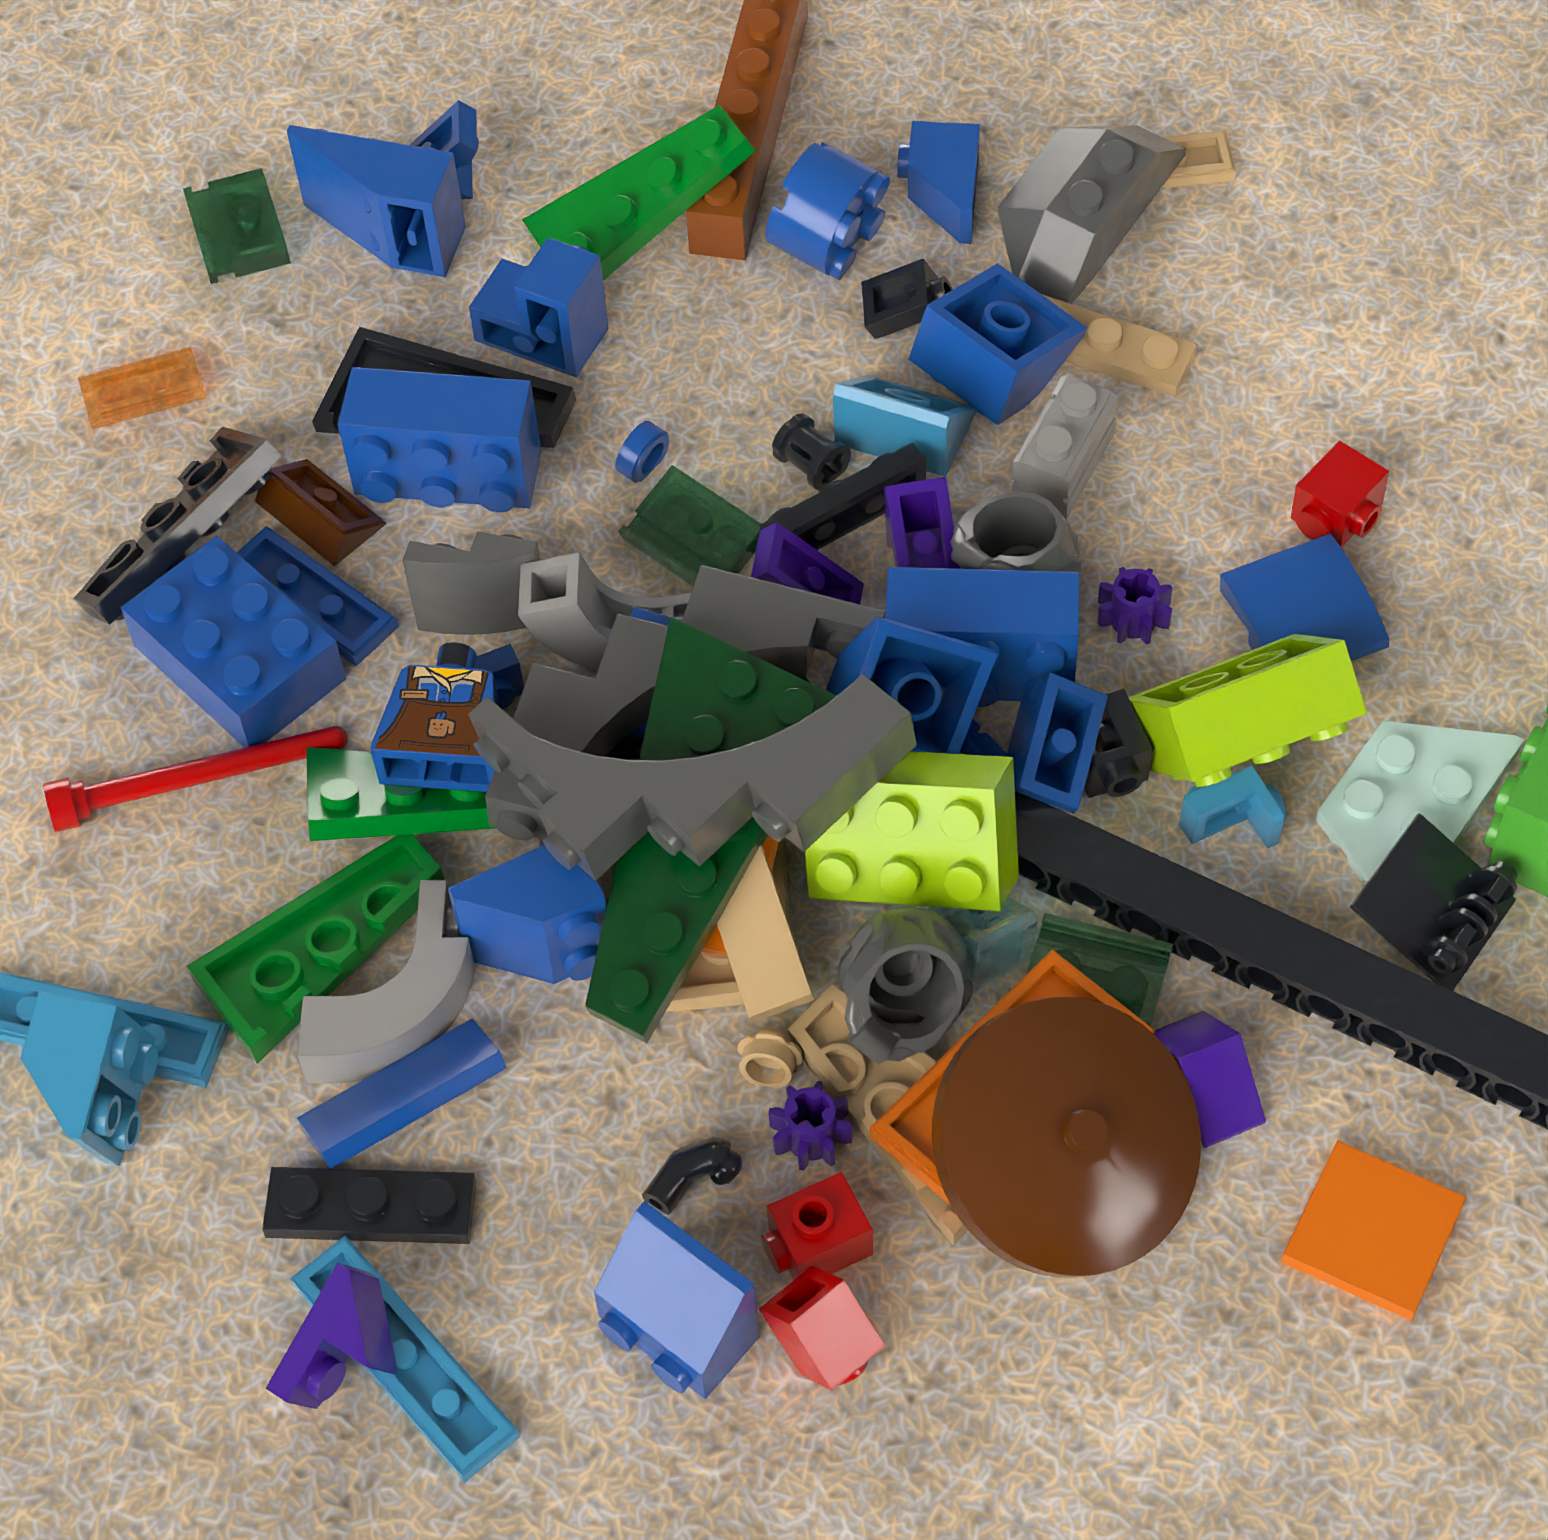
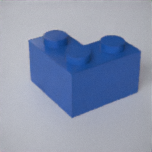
[469,237,609,378]

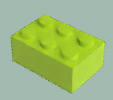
[1129,634,1367,787]
[805,751,1019,911]

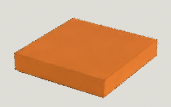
[1281,1140,1467,1321]

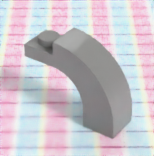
[518,552,691,671]
[297,880,475,1083]

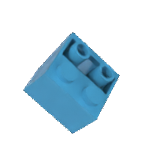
[20,992,158,1166]

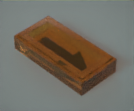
[78,347,206,430]

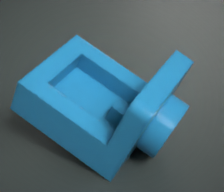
[1179,765,1286,848]

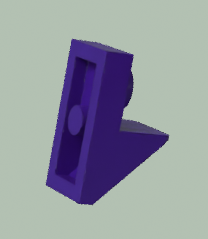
[884,476,961,569]
[751,522,864,605]
[265,1262,397,1409]

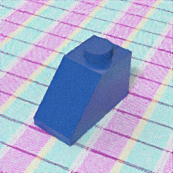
[897,121,980,244]
[1007,673,1108,814]

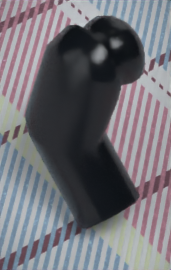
[642,1137,743,1215]

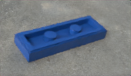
[236,526,399,666]
[297,1019,507,1169]

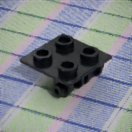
[1350,813,1518,991]

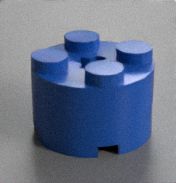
[765,142,890,280]

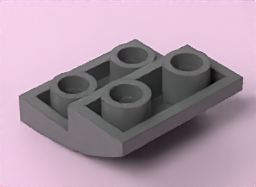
[403,532,540,635]

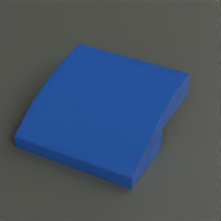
[1220,533,1390,661]

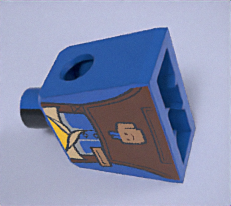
[370,642,499,792]

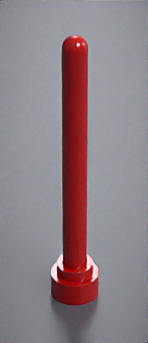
[43,726,348,833]

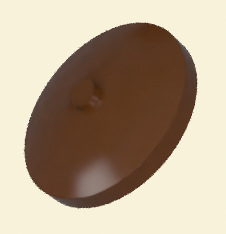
[932,997,1201,1278]

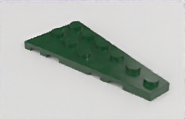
[585,616,837,1044]

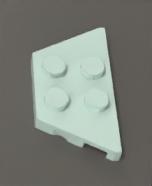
[1316,721,1524,882]

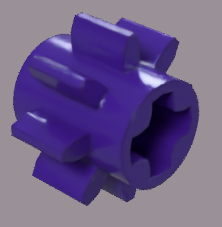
[1097,567,1172,644]
[768,1081,853,1171]

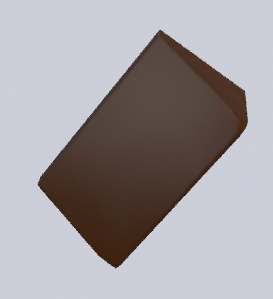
[255,459,386,566]

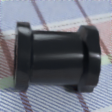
[772,413,851,491]

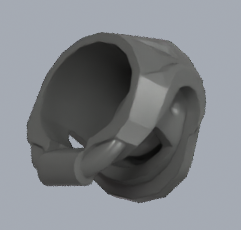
[950,491,1081,576]
[838,907,973,1064]

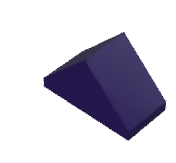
[1154,1010,1266,1148]

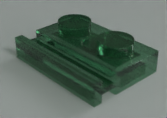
[183,168,291,284]
[618,465,761,587]
[1026,913,1173,1028]

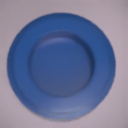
[615,421,669,483]

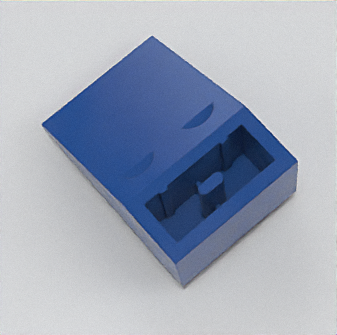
[287,125,466,277]

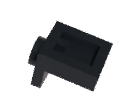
[861,258,953,339]
[1084,688,1153,798]

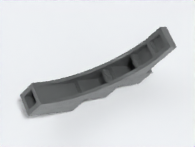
[468,674,917,881]

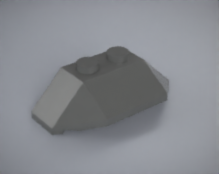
[998,125,1186,304]

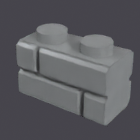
[1012,375,1118,520]

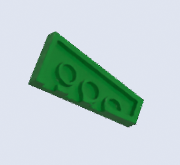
[522,105,756,281]
[306,747,497,841]
[187,834,445,1064]

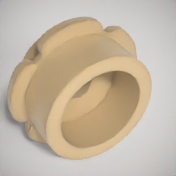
[737,1028,803,1088]

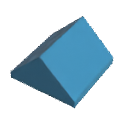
[833,375,977,477]

